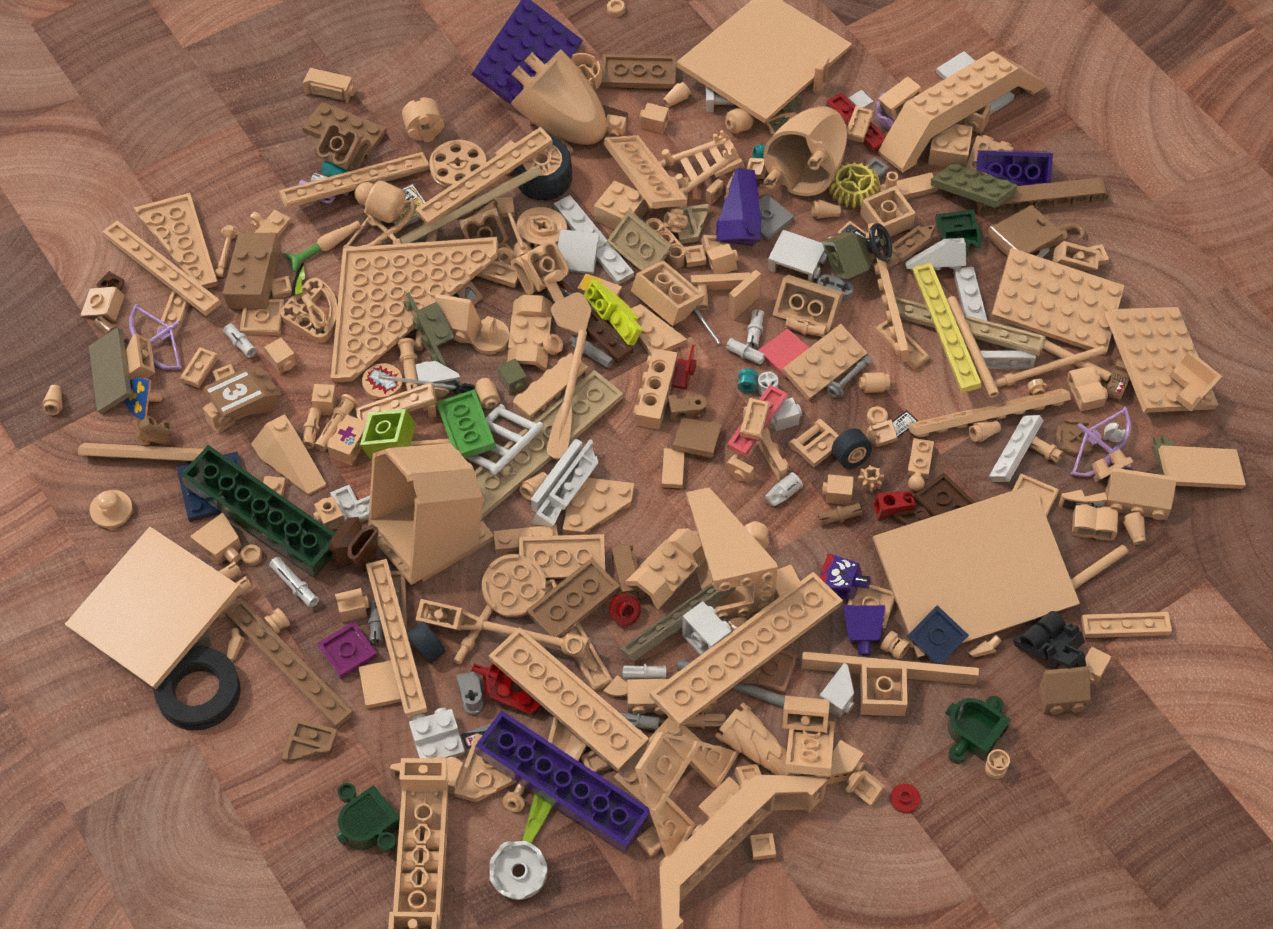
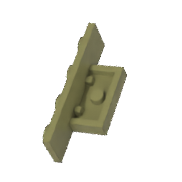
[403,292,455,366]

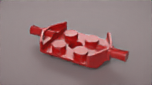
[471,662,543,715]

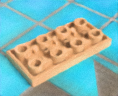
[1158,445,1246,489]

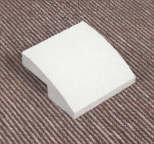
[558,230,600,274]

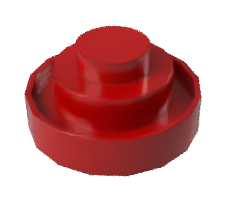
[609,594,641,626]

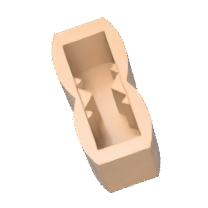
[1067,366,1108,411]
[1072,504,1118,541]

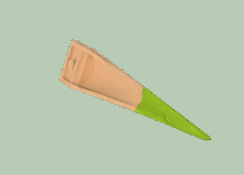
[522,717,587,844]

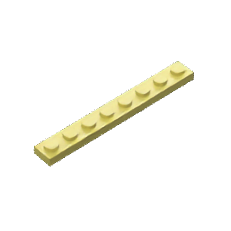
[913,263,981,393]

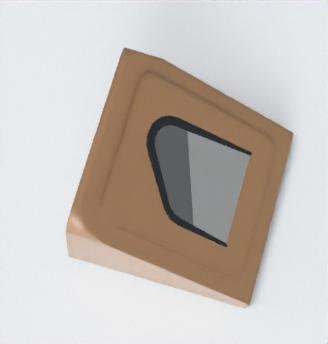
[455,281,483,306]

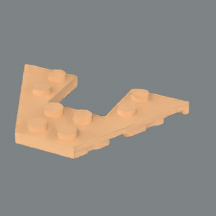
[635,732,740,857]

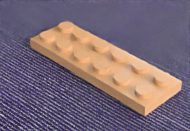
[603,135,687,209]

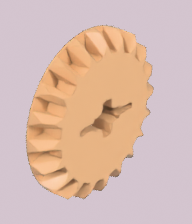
[517,207,567,247]

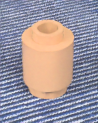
[859,372,890,393]
[475,378,500,409]

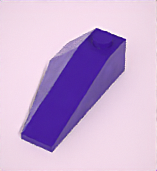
[976,150,1053,186]

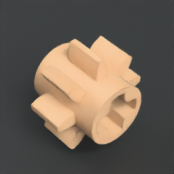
[664,209,688,233]
[857,465,884,492]

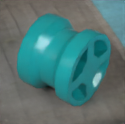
[737,368,758,393]

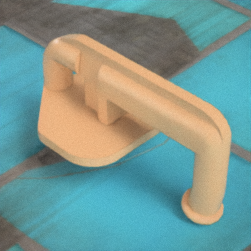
[544,269,591,336]

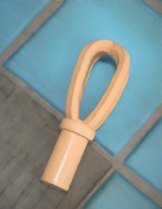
[302,294,328,329]

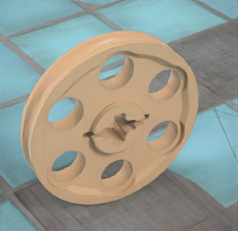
[429,140,486,188]

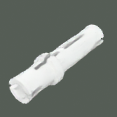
[269,557,319,608]

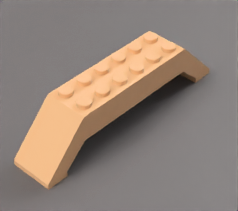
[878,51,1046,173]
[659,775,827,929]

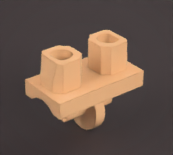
[1092,449,1133,482]

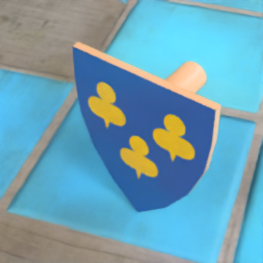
[124,378,162,420]

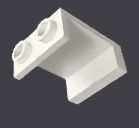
[767,230,828,282]

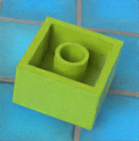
[360,409,416,460]

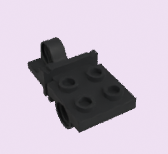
[1013,611,1086,669]

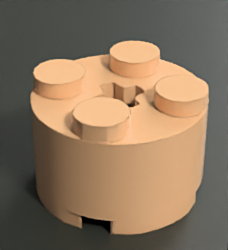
[402,97,445,143]

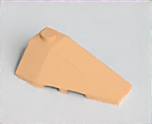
[251,414,327,496]

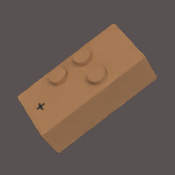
[223,233,282,309]

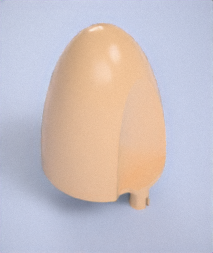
[511,49,607,145]
[764,106,847,196]

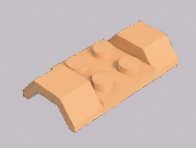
[507,295,553,371]
[625,528,706,609]

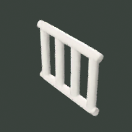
[466,404,544,476]

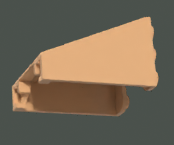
[686,487,778,621]

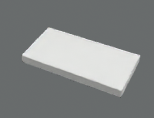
[936,51,1015,115]

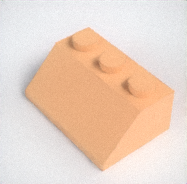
[631,260,705,326]
[773,275,844,333]
[1105,468,1177,520]

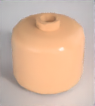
[365,181,406,223]

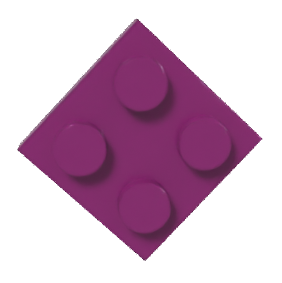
[317,622,378,679]

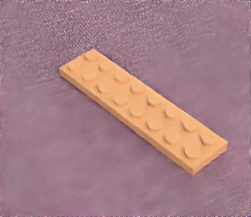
[489,627,649,772]

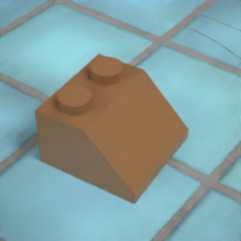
[1038,666,1090,715]

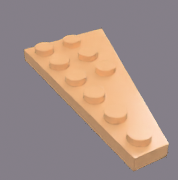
[134,193,218,289]

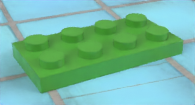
[436,389,496,458]

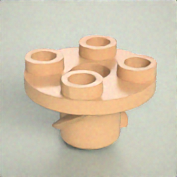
[90,490,134,530]

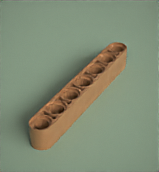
[975,178,1108,216]

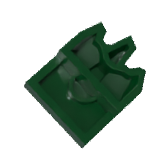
[935,210,981,256]

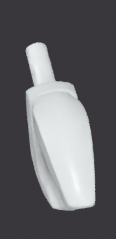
[1103,423,1127,442]

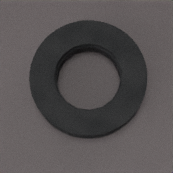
[154,646,241,731]

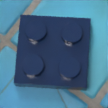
[907,605,969,664]

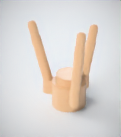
[503,212,532,259]

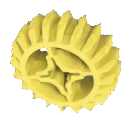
[829,161,880,209]

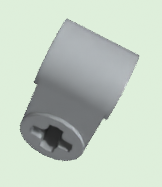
[456,672,483,715]

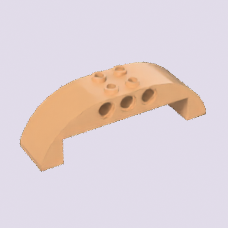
[388,758,448,929]

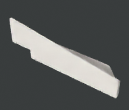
[531,439,598,527]

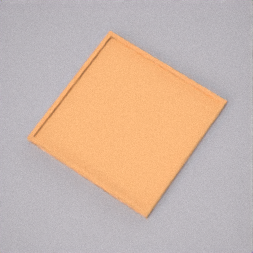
[65,527,241,690]

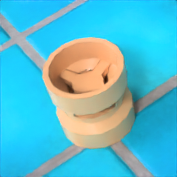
[880,631,911,660]
[985,749,1010,779]

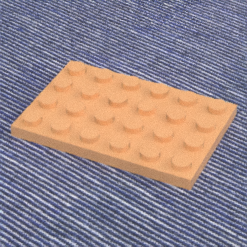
[990,248,1124,356]
[1105,307,1218,413]

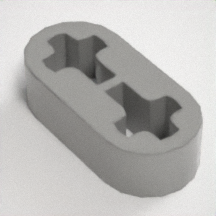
[817,275,854,301]

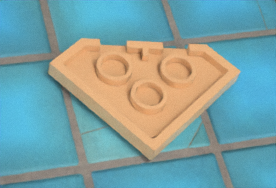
[563,478,634,535]
[454,734,517,802]

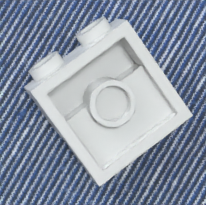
[409,708,465,759]

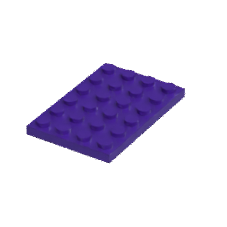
[471,0,583,109]

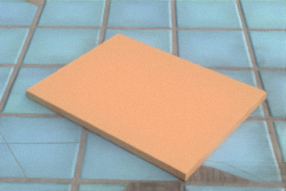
[676,0,852,123]
[873,484,1080,658]

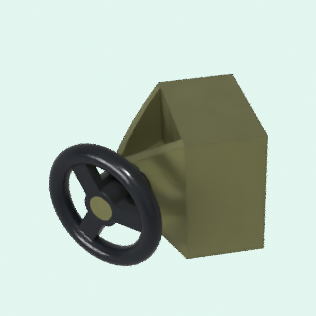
[821,223,892,279]

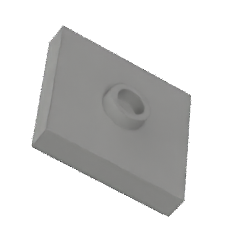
[759,194,794,241]

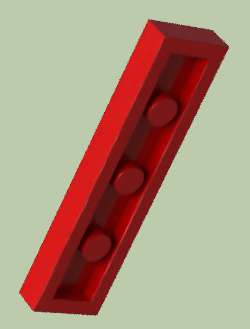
[826,92,886,152]

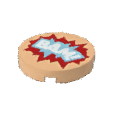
[362,363,403,400]

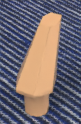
[227,628,245,662]
[967,635,1002,657]

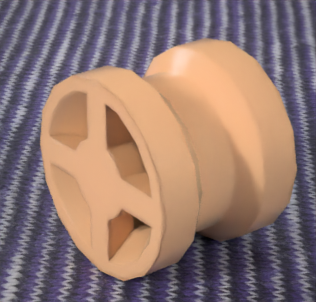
[263,608,290,634]

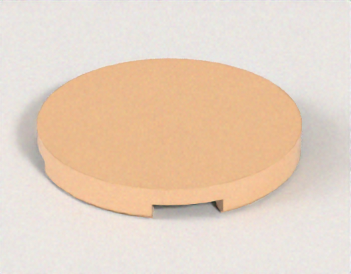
[482,554,546,618]

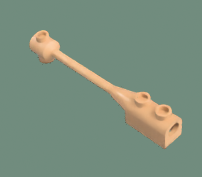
[416,599,590,659]

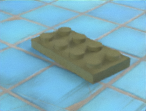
[931,163,1017,208]

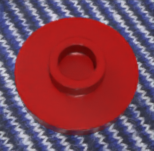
[890,784,920,813]

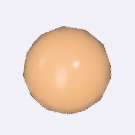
[355,182,374,206]

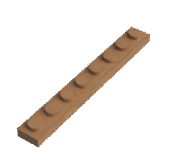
[225,598,353,729]

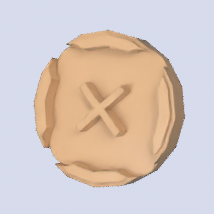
[472,316,510,355]

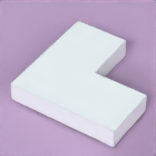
[330,485,370,523]

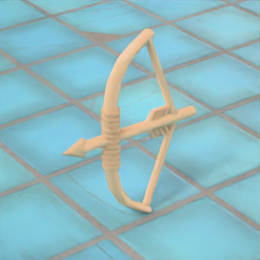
[343,198,414,248]

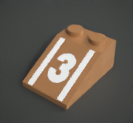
[203,367,281,418]

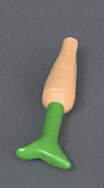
[285,221,361,273]

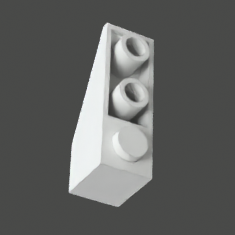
[905,238,966,271]

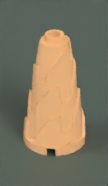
[715,702,795,776]

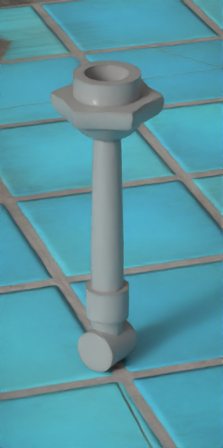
[827,356,872,398]

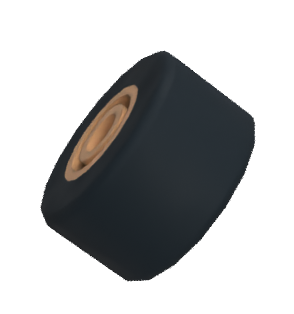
[832,428,873,469]
[407,621,446,664]

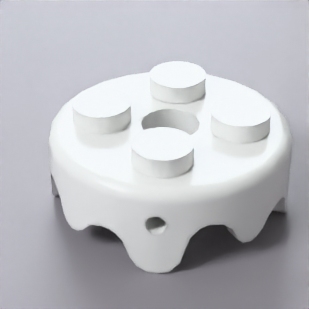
[490,841,548,900]

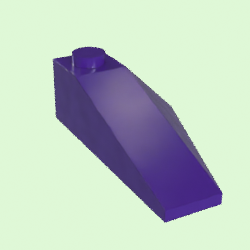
[716,168,761,246]

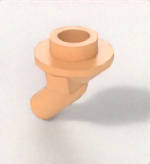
[495,246,513,264]
[502,782,526,812]

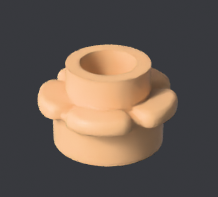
[1027,378,1047,395]

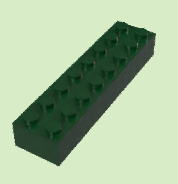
[181,445,336,578]

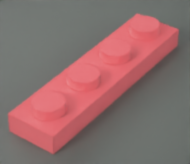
[727,385,788,457]

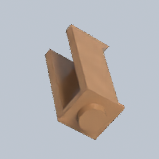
[612,544,646,599]

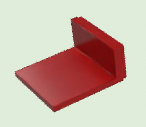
[671,344,697,390]

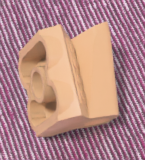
[510,240,569,295]

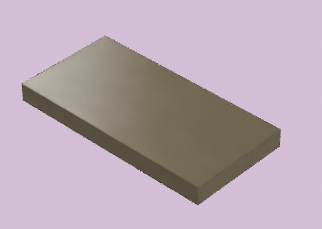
[89,327,132,414]

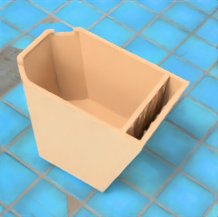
[368,443,484,585]

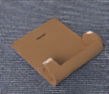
[987,205,1063,257]

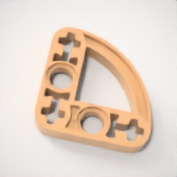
[280,278,338,343]

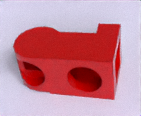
[873,491,917,521]

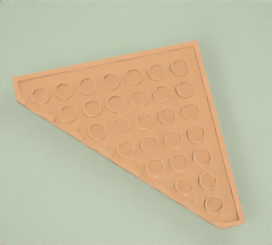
[331,237,498,383]

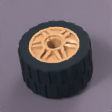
[514,136,572,201]

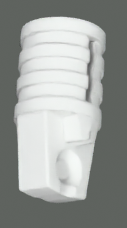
[765,472,803,506]

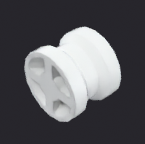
[758,372,778,396]

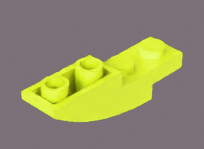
[584,279,643,346]

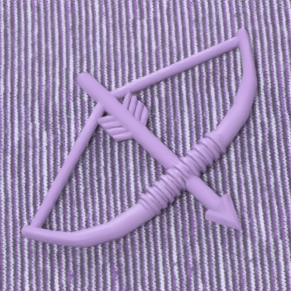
[129,304,183,370]
[1070,407,1133,477]

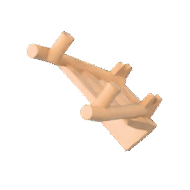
[659,130,746,195]

